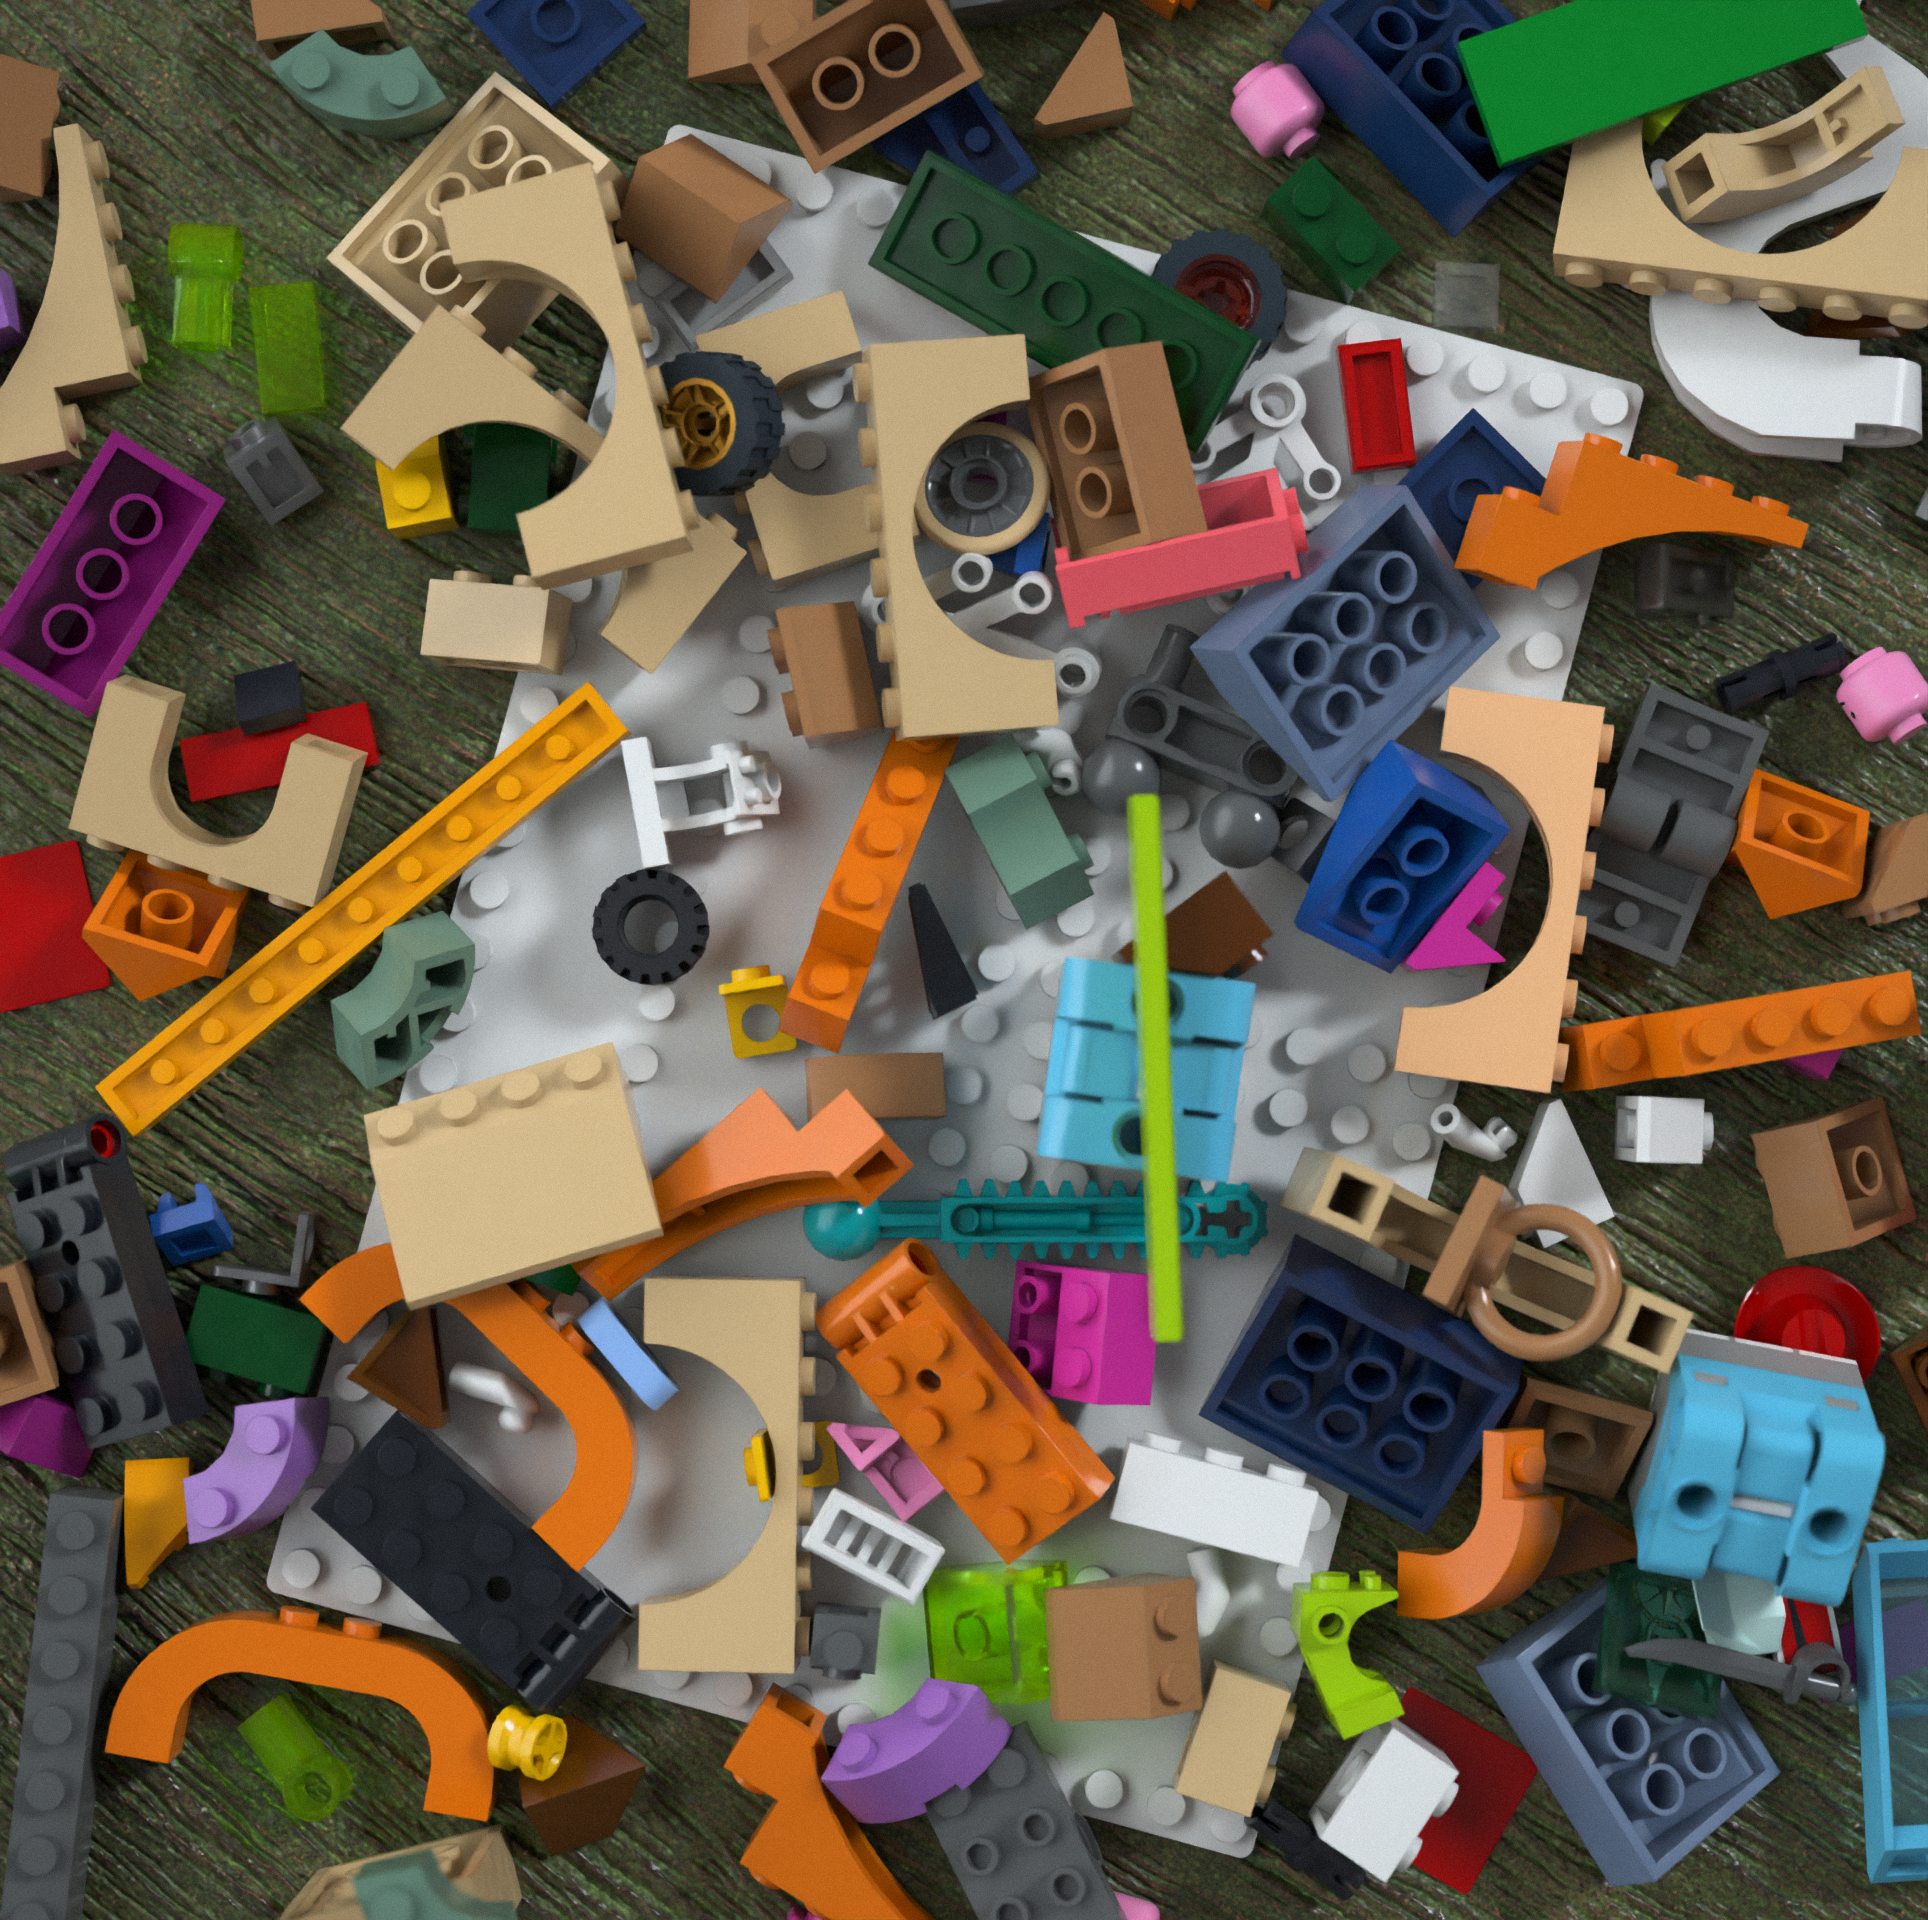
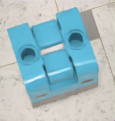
[1035,957,1256,1182]
[1627,1328,1884,1607]

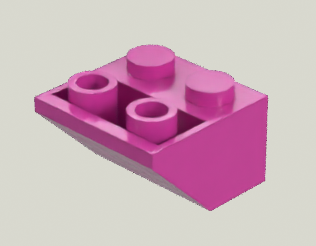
[1008,1260,1156,1405]

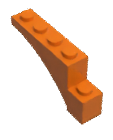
[1453,433,1809,590]
[778,728,961,1054]
[1558,970,1922,1092]
[570,1087,914,1302]
[723,1682,937,1920]

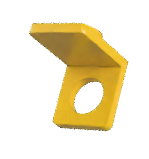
[718,965,797,1059]
[744,1420,840,1502]

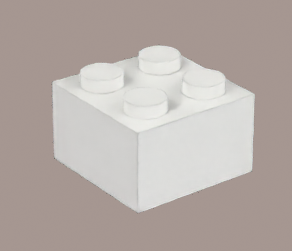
[1308,1718,1459,1883]

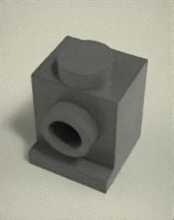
[810,1602,882,1680]

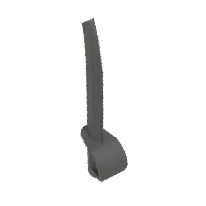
[1624,1638,1860,1706]

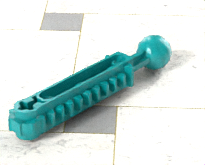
[802,1179,1269,1261]

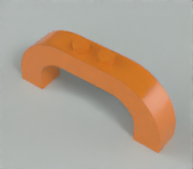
[299,1242,638,1573]
[105,1606,501,1822]

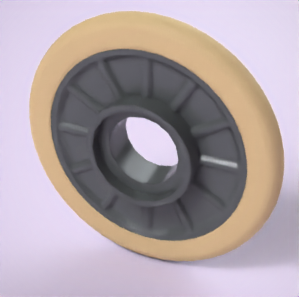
[913,422,1051,555]

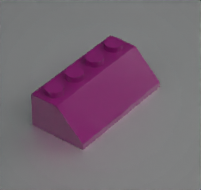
[0,430,226,718]

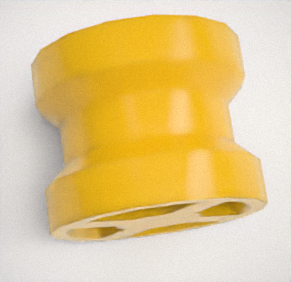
[487,1704,567,1781]

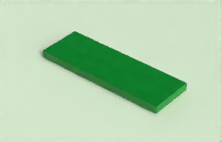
[1456,0,1869,169]

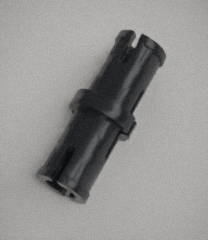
[1713,632,1848,716]
[1244,1791,1367,1901]

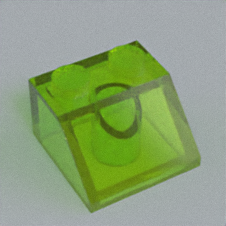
[923,1559,1068,1705]

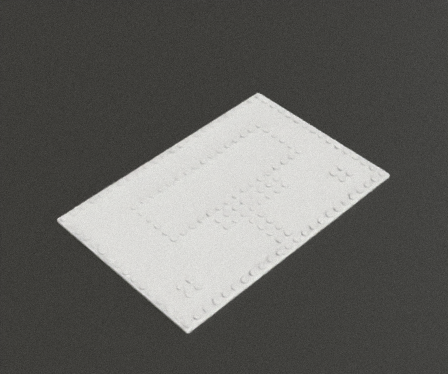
[267,125,1643,1858]

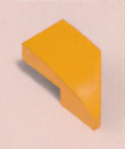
[124,1457,194,1589]

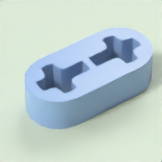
[577,1297,680,1411]

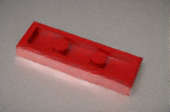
[179,702,382,804]

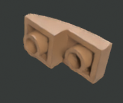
[805,1053,946,1122]

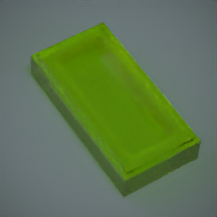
[249,281,328,417]

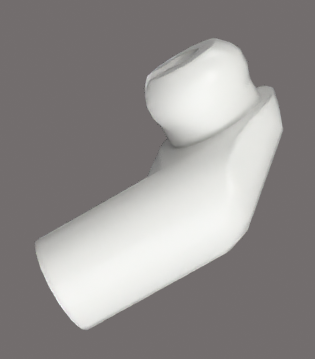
[1186,1545,1230,1640]

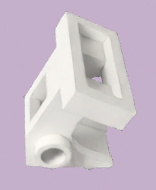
[621,736,781,870]

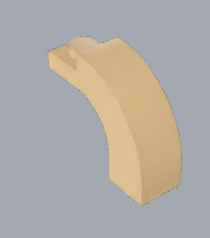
[1661,66,1905,223]

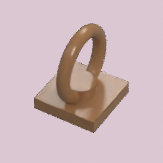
[1422,1175,1622,1361]

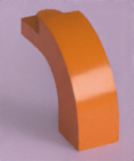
[1397,1427,1564,1620]

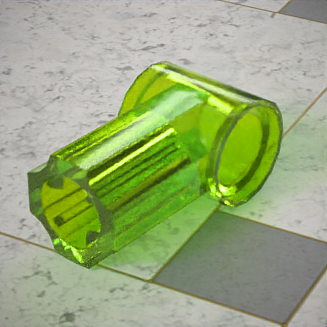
[168,222,243,353]
[237,1692,353,1822]

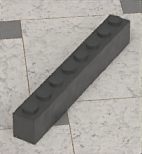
[0,1485,125,1920]

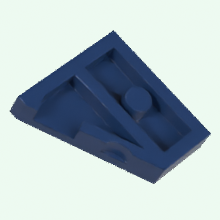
[869,81,1041,197]

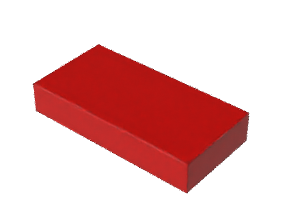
[1336,338,1417,475]

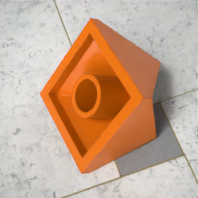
[1724,768,1870,920]
[82,849,251,1002]

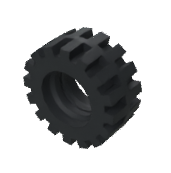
[592,869,710,985]

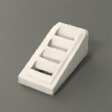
[801,1488,945,1606]

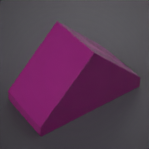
[0,1390,97,1478]

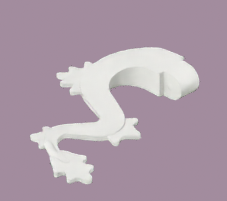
[1621,0,1928,462]

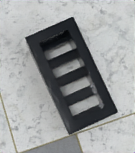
[908,882,979,1020]

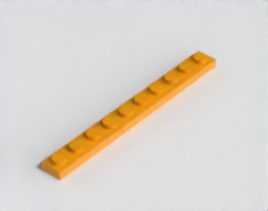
[95,682,632,1137]

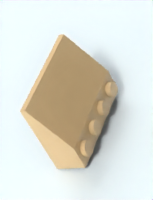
[326,72,630,354]
[364,1041,664,1311]
[277,1823,522,1920]

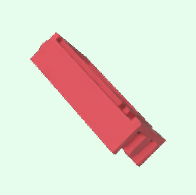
[1051,467,1309,629]

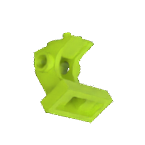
[1290,1570,1404,1740]

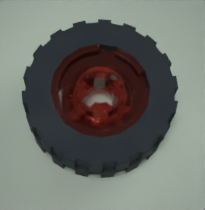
[1152,228,1288,370]

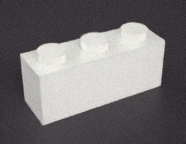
[1108,1430,1319,1569]

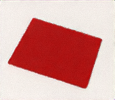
[0,840,111,1013]
[1397,1687,1538,1894]

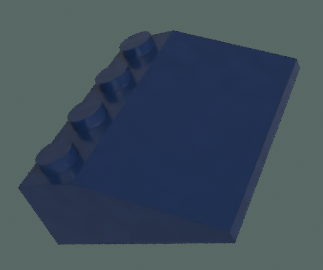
[1280,0,1552,238]
[1198,1233,1523,1535]

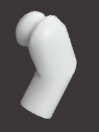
[1009,728,1084,796]
[1430,1104,1518,1162]
[449,1360,540,1433]

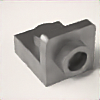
[223,417,324,526]

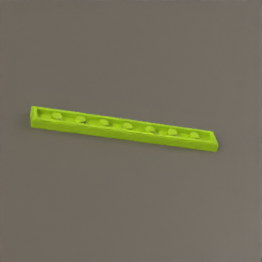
[1126,794,1183,1342]

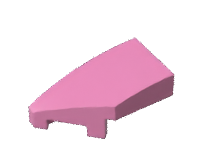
[825,1422,946,1523]

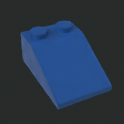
[1294,739,1511,974]

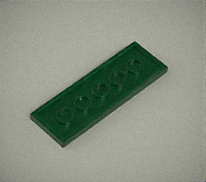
[868,150,1263,454]

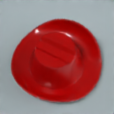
[1733,1265,1881,1384]

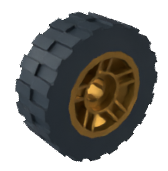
[658,351,785,496]

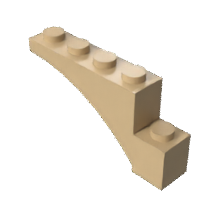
[0,123,148,476]

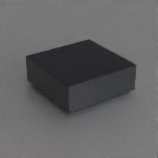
[234,661,307,736]

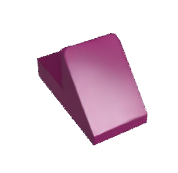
[1399,861,1506,972]

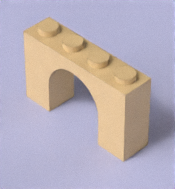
[695,290,921,589]
[68,674,368,911]

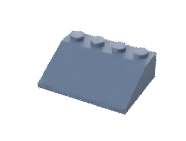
[1190,485,1501,802]
[1475,1557,1781,1887]

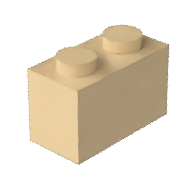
[420,571,572,676]
[1172,1658,1297,1817]

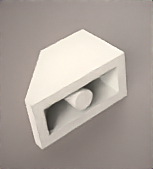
[1614,1096,1714,1164]
[1508,1098,1615,1248]

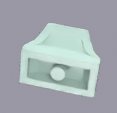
[1692,1569,1786,1656]

